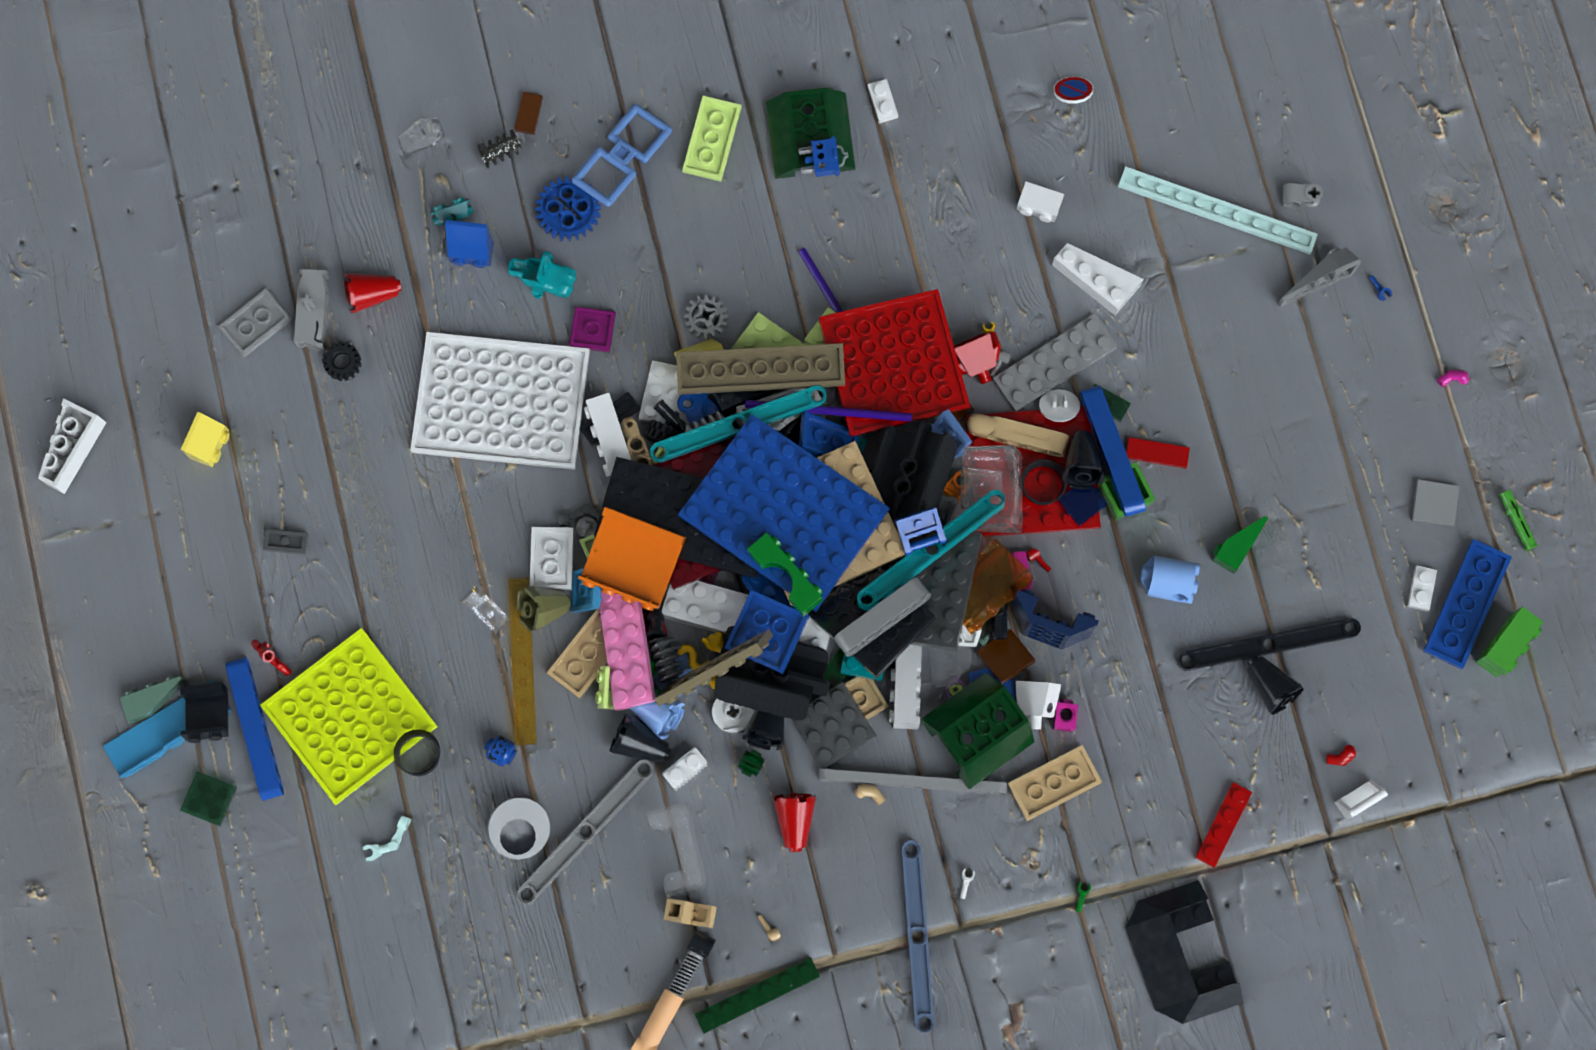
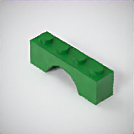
[747,533,823,617]

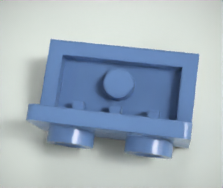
[931,409,972,458]

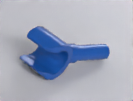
[1369,275,1392,301]

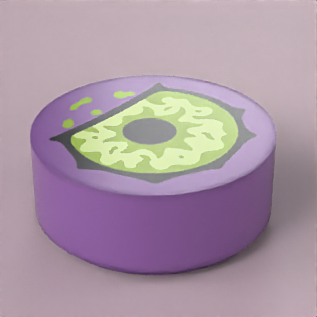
[945,679,966,698]

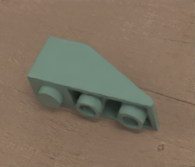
[120,675,186,724]

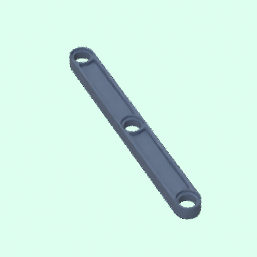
[901,840,934,1033]

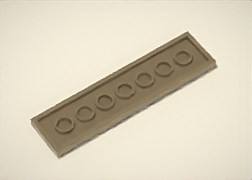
[676,343,845,395]

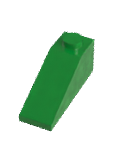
[1212,516,1268,574]

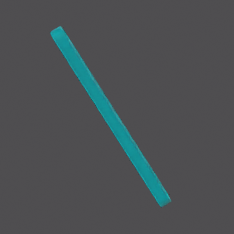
[650,385,827,463]
[857,490,1005,611]

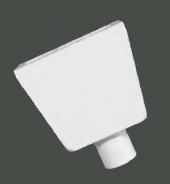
[1016,681,1061,730]

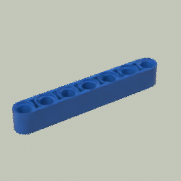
[1080,385,1146,517]
[225,657,284,801]

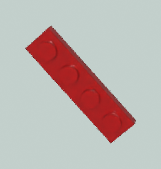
[1195,782,1252,868]

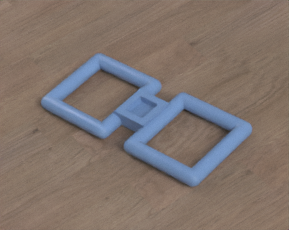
[572,104,672,207]

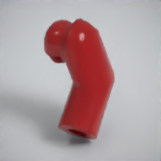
[1326,745,1356,766]

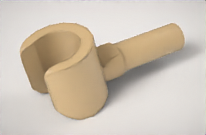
[757,915,781,942]

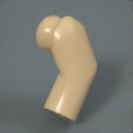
[855,784,887,806]

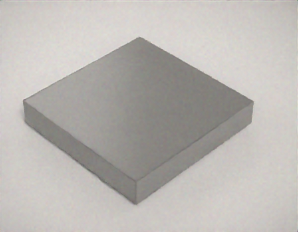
[1412,479,1459,527]

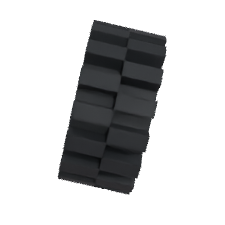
[322,341,362,381]
[644,420,681,444]

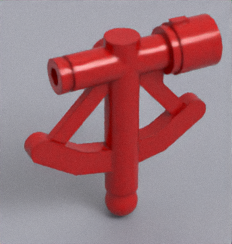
[251,639,292,676]

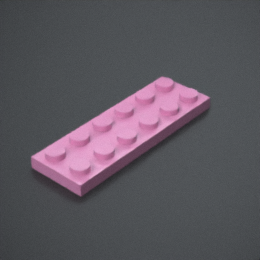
[600,588,656,711]

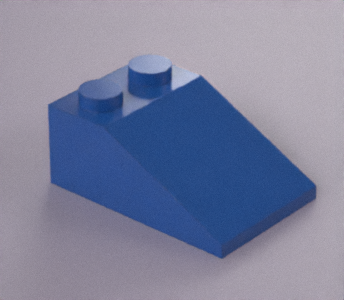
[445,220,494,268]

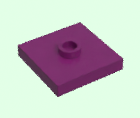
[569,306,616,353]

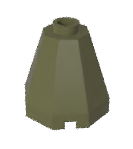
[516,586,571,632]

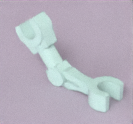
[363,816,412,861]

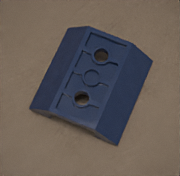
[1010,589,1099,650]

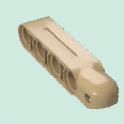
[967,414,1069,457]
[621,416,652,465]

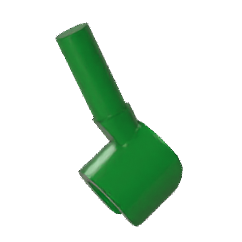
[1076,881,1091,913]

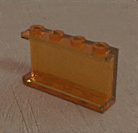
[963,539,1033,634]

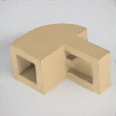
[664,898,717,928]

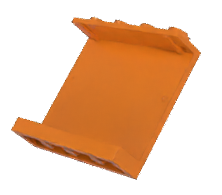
[578,507,686,611]

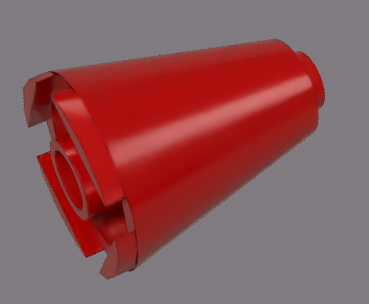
[343,273,401,314]
[773,793,816,852]

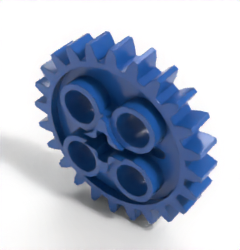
[535,176,601,242]

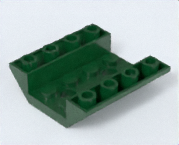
[766,88,855,179]
[920,673,1035,789]

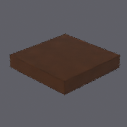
[976,629,1035,684]

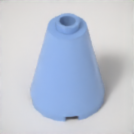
[630,693,685,739]

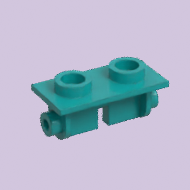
[431,197,474,227]

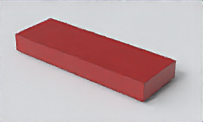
[1126,437,1190,469]

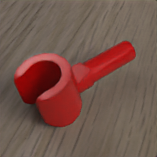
[1026,548,1051,572]

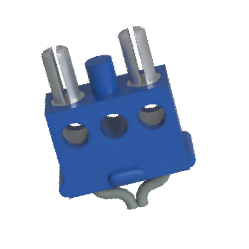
[798,136,848,177]

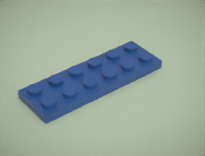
[1423,539,1512,669]

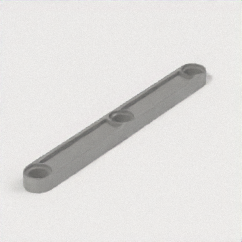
[517,759,654,905]
[818,769,1007,795]

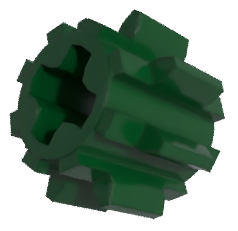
[738,750,765,777]

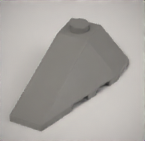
[1278,247,1361,307]

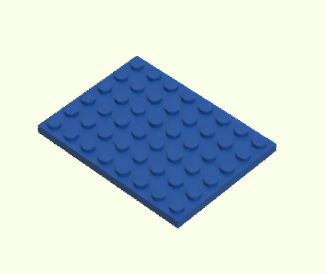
[678,414,890,612]

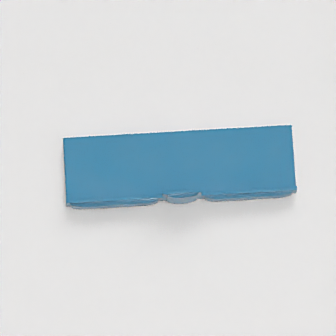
[103,679,232,778]

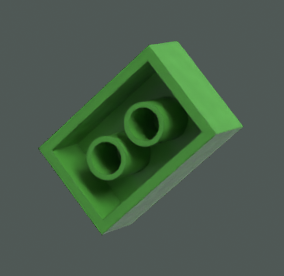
[1476,606,1543,677]

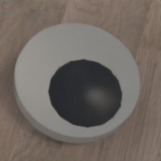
[488,797,550,859]

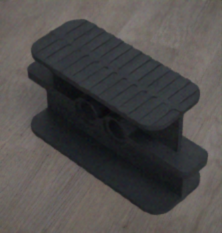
[871,421,957,538]
[709,626,830,721]

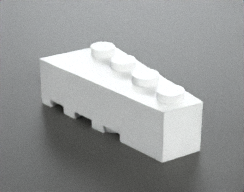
[1052,243,1144,316]
[889,645,922,729]

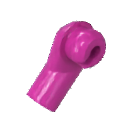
[1437,369,1469,387]

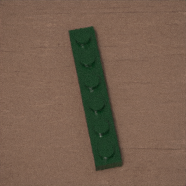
[695,957,820,1034]

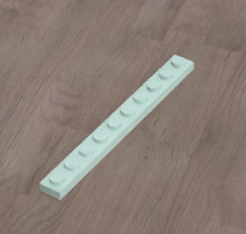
[1118,166,1318,255]

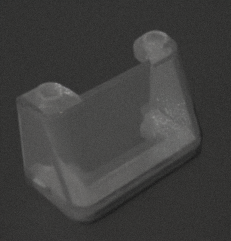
[961,444,1023,533]

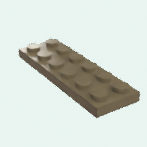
[655,629,773,706]

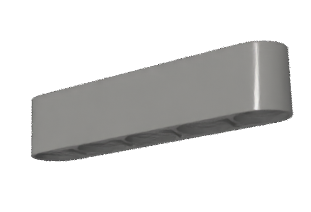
[834,578,931,657]

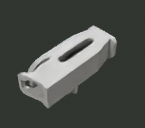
[294,269,330,351]

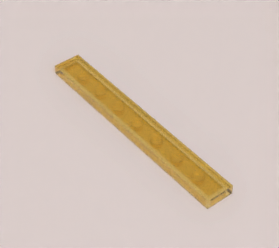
[508,578,537,746]

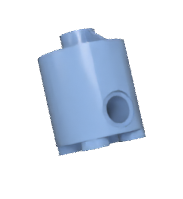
[1140,555,1200,604]

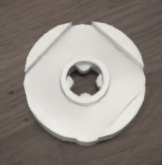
[712,698,754,733]

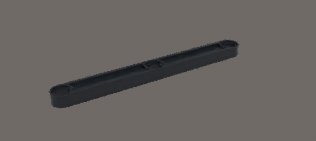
[1177,618,1361,671]

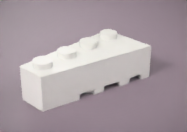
[38,398,106,494]

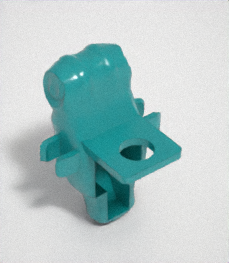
[507,251,576,299]

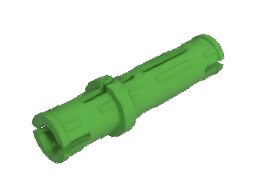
[1499,489,1538,551]

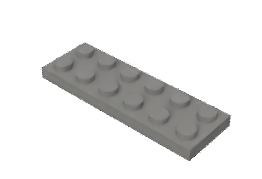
[993,313,1118,412]

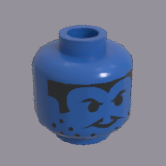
[484,735,517,767]

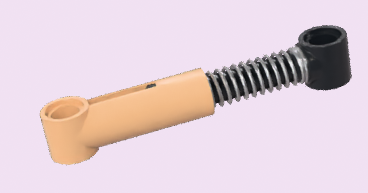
[631,929,716,1050]

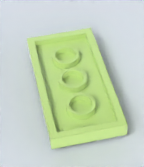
[682,96,742,182]

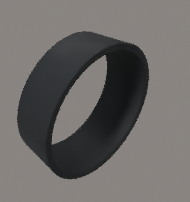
[1021,459,1067,505]
[394,730,440,776]

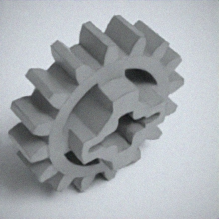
[684,295,728,340]

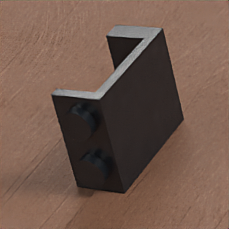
[180,682,229,743]

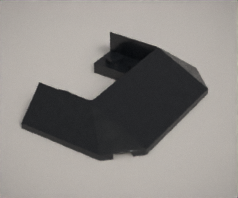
[1125,880,1243,1024]

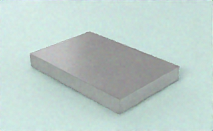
[218,288,292,358]

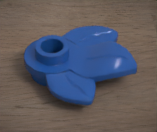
[677,393,718,425]

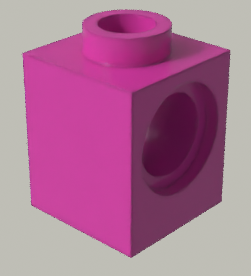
[1053,699,1078,732]

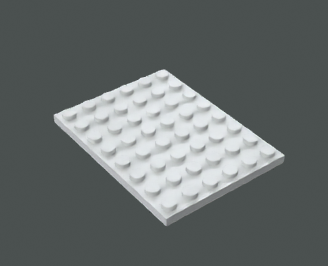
[410,332,590,470]

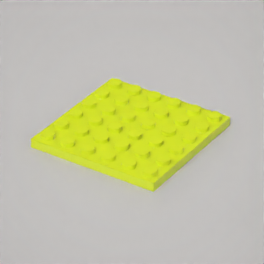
[260,628,438,805]

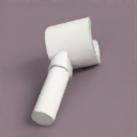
[960,868,975,899]

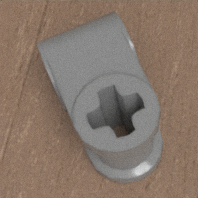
[1283,183,1323,208]

